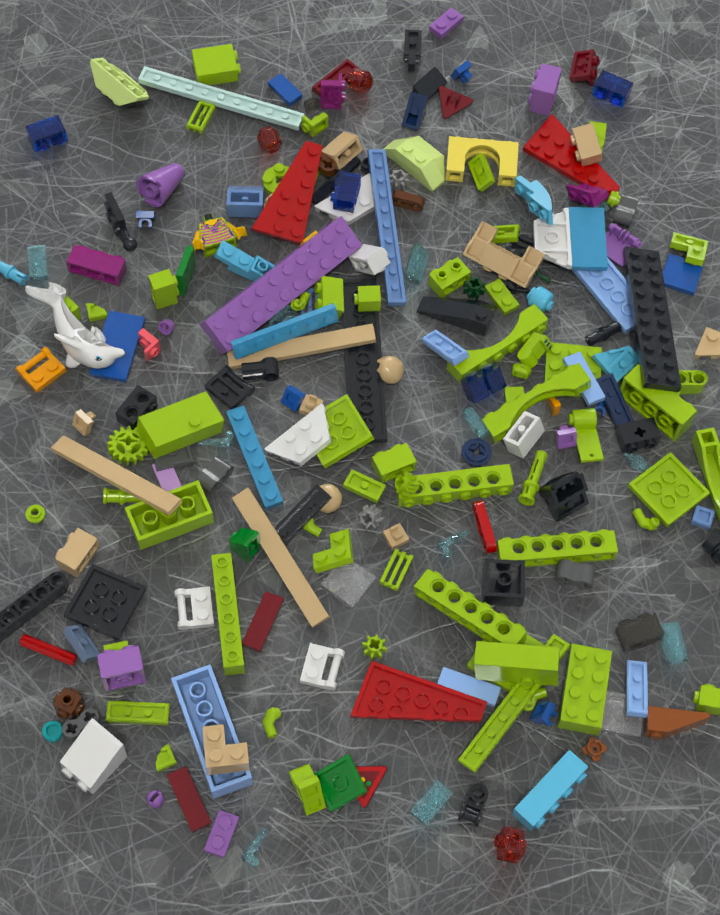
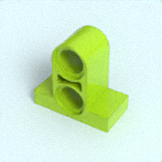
[677,370,708,396]
[289,763,326,816]

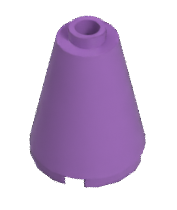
[136,163,184,207]

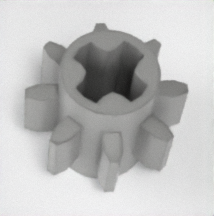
[389,169,409,191]
[358,504,384,529]

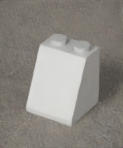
[60,718,127,794]

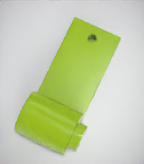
[568,408,604,463]

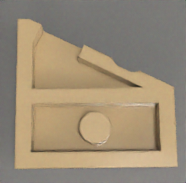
[693,327,720,359]

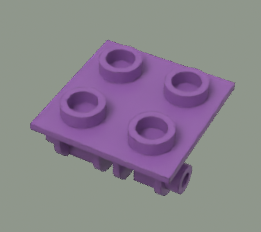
[606,223,643,267]

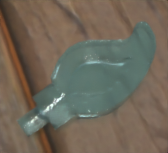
[624,452,651,472]

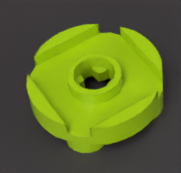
[262,163,289,195]

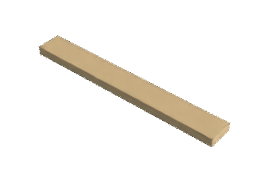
[227,323,376,369]
[51,435,182,516]
[232,488,330,628]

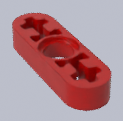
[472,500,497,554]

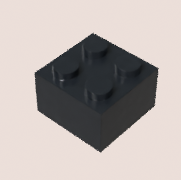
[482,559,525,607]

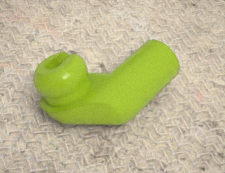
[291,292,310,311]

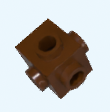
[53,687,85,720]

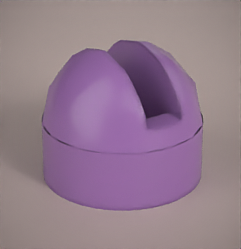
[158,319,175,335]
[147,790,164,809]

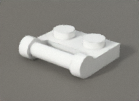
[174,586,214,630]
[300,643,345,691]

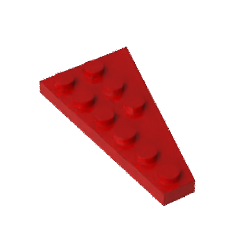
[523,114,620,201]
[250,141,323,245]
[350,661,487,723]

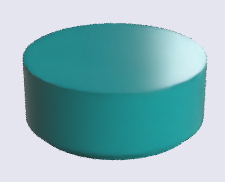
[42,721,64,743]

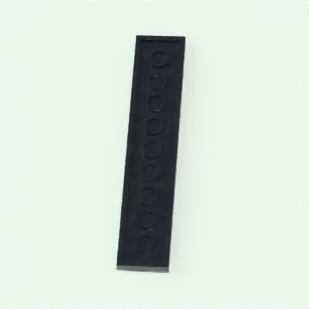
[623,246,682,392]
[342,278,387,443]

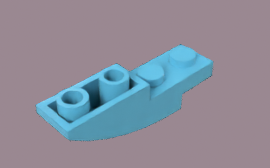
[514,175,553,225]
[214,240,275,281]

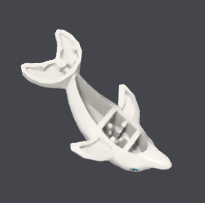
[25,282,125,369]

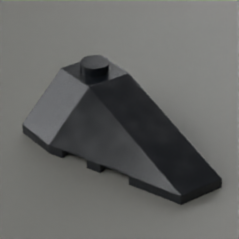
[416,296,497,337]

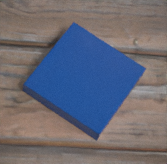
[663,254,704,296]

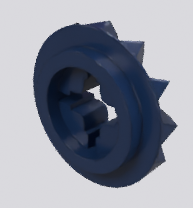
[461,438,492,467]

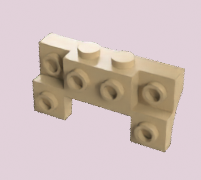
[463,221,546,288]

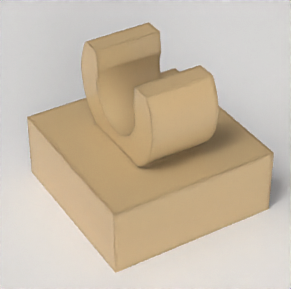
[299,394,324,415]
[72,409,96,437]
[383,523,409,550]

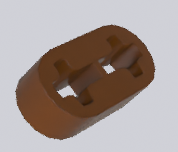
[318,152,336,177]
[392,190,425,212]

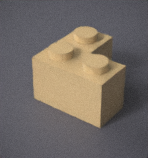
[202,724,250,775]

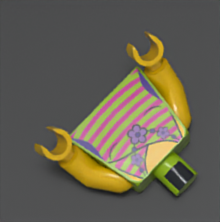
[192,214,247,258]

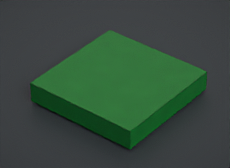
[176,245,196,296]
[314,754,368,813]

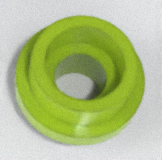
[606,191,621,208]
[25,505,46,524]

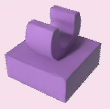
[556,425,577,449]

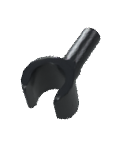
[506,280,531,294]

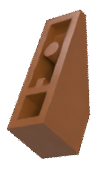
[644,706,710,740]

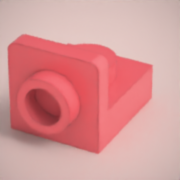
[138,328,161,361]

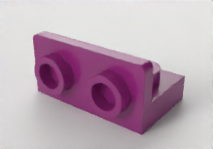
[321,73,345,109]
[566,183,609,208]

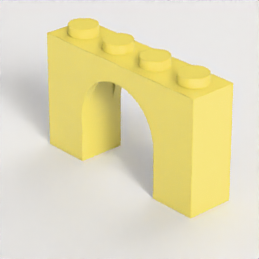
[445,136,519,187]

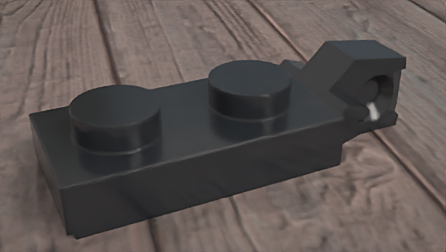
[404,29,422,71]

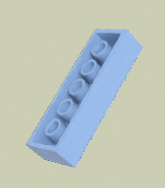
[171,665,253,799]

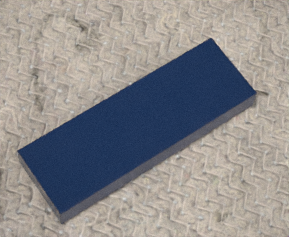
[596,373,634,428]

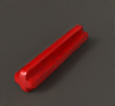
[19,634,77,666]

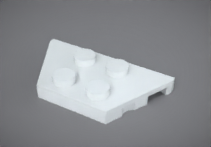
[314,173,375,225]
[533,208,572,269]
[264,403,332,466]

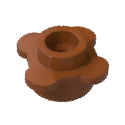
[582,737,607,762]

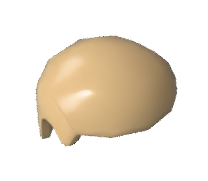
[377,356,404,384]
[320,484,342,513]

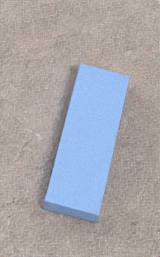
[421,330,469,366]
[563,352,605,406]
[626,660,648,718]
[437,667,501,708]

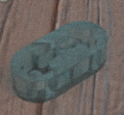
[269,305,297,327]
[462,406,489,439]

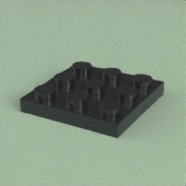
[64,564,146,641]

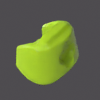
[512,363,532,380]

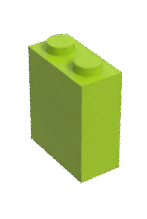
[192,44,241,85]

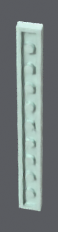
[138,66,304,131]

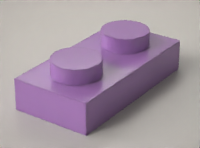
[429,7,464,39]
[204,810,239,859]

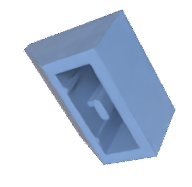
[227,186,264,218]

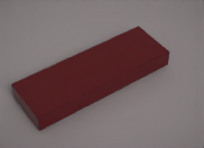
[312,59,359,97]
[242,591,284,653]
[167,766,211,833]

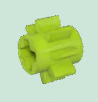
[395,472,419,497]
[362,634,387,661]

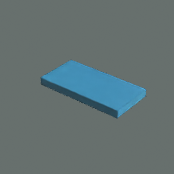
[568,207,608,271]

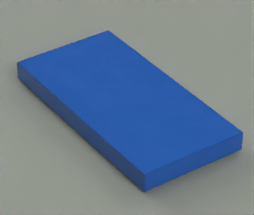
[89,310,145,383]

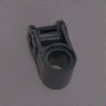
[458,783,488,827]

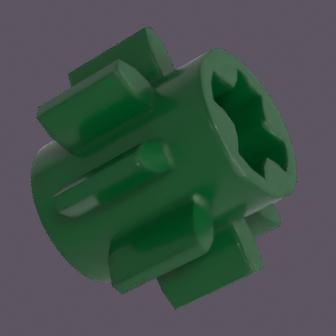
[463,277,485,300]

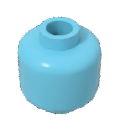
[526,286,554,312]

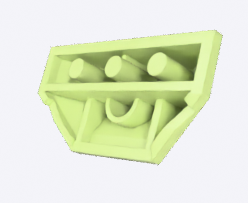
[90,58,149,106]
[384,136,445,192]

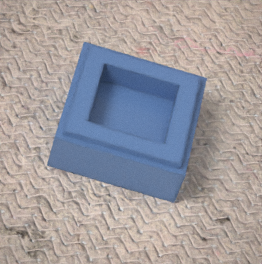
[690,505,715,530]

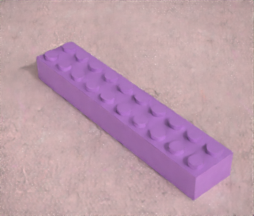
[199,216,362,354]

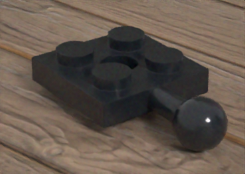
[104,192,137,252]

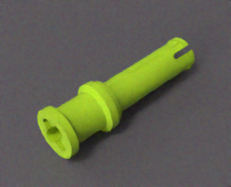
[518,450,548,506]
[103,487,141,505]

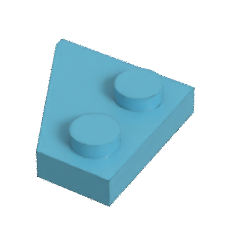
[592,346,639,382]

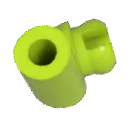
[632,508,660,531]
[303,518,323,537]
[524,687,547,711]
[262,707,281,739]

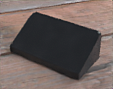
[412,67,447,101]

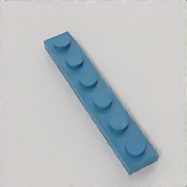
[230,303,338,359]
[226,405,283,510]

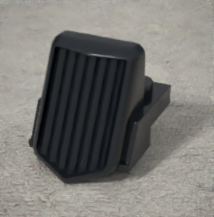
[539,471,589,522]

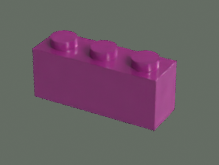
[66,244,127,286]

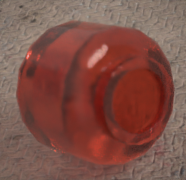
[347,68,373,93]
[257,126,282,154]

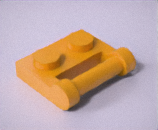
[15,346,67,393]

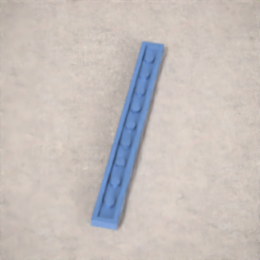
[367,149,406,306]

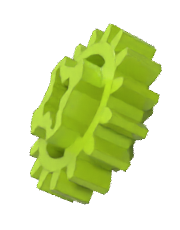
[107,426,148,466]

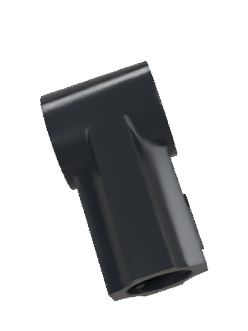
[241,357,279,381]

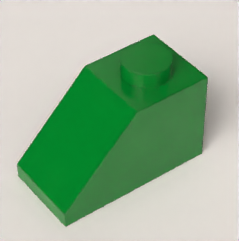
[229,528,260,563]

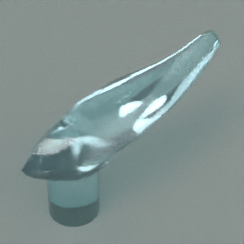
[198,431,235,447]
[436,531,469,558]
[242,828,268,867]

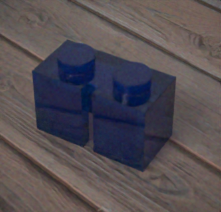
[592,70,633,108]
[25,115,68,152]
[330,170,362,213]
[460,363,507,403]

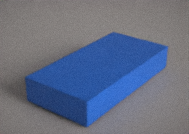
[268,73,302,106]

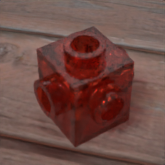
[494,827,527,864]

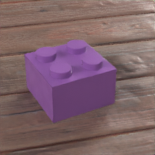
[528,63,562,116]
[97,645,147,692]

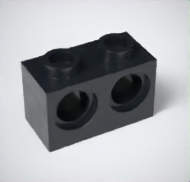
[115,385,158,430]

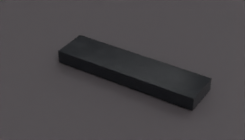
[275,484,332,546]

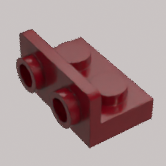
[570,49,600,86]

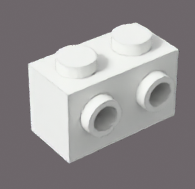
[348,244,390,275]
[503,411,545,459]

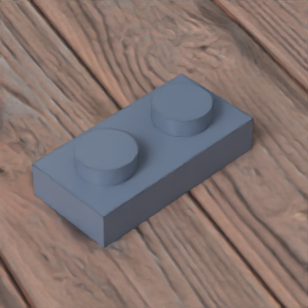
[62,624,101,663]

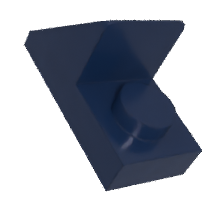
[402,91,428,131]

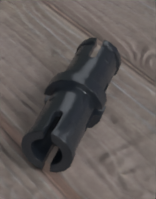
[585,321,622,346]

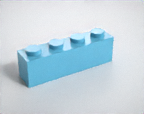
[512,750,588,831]

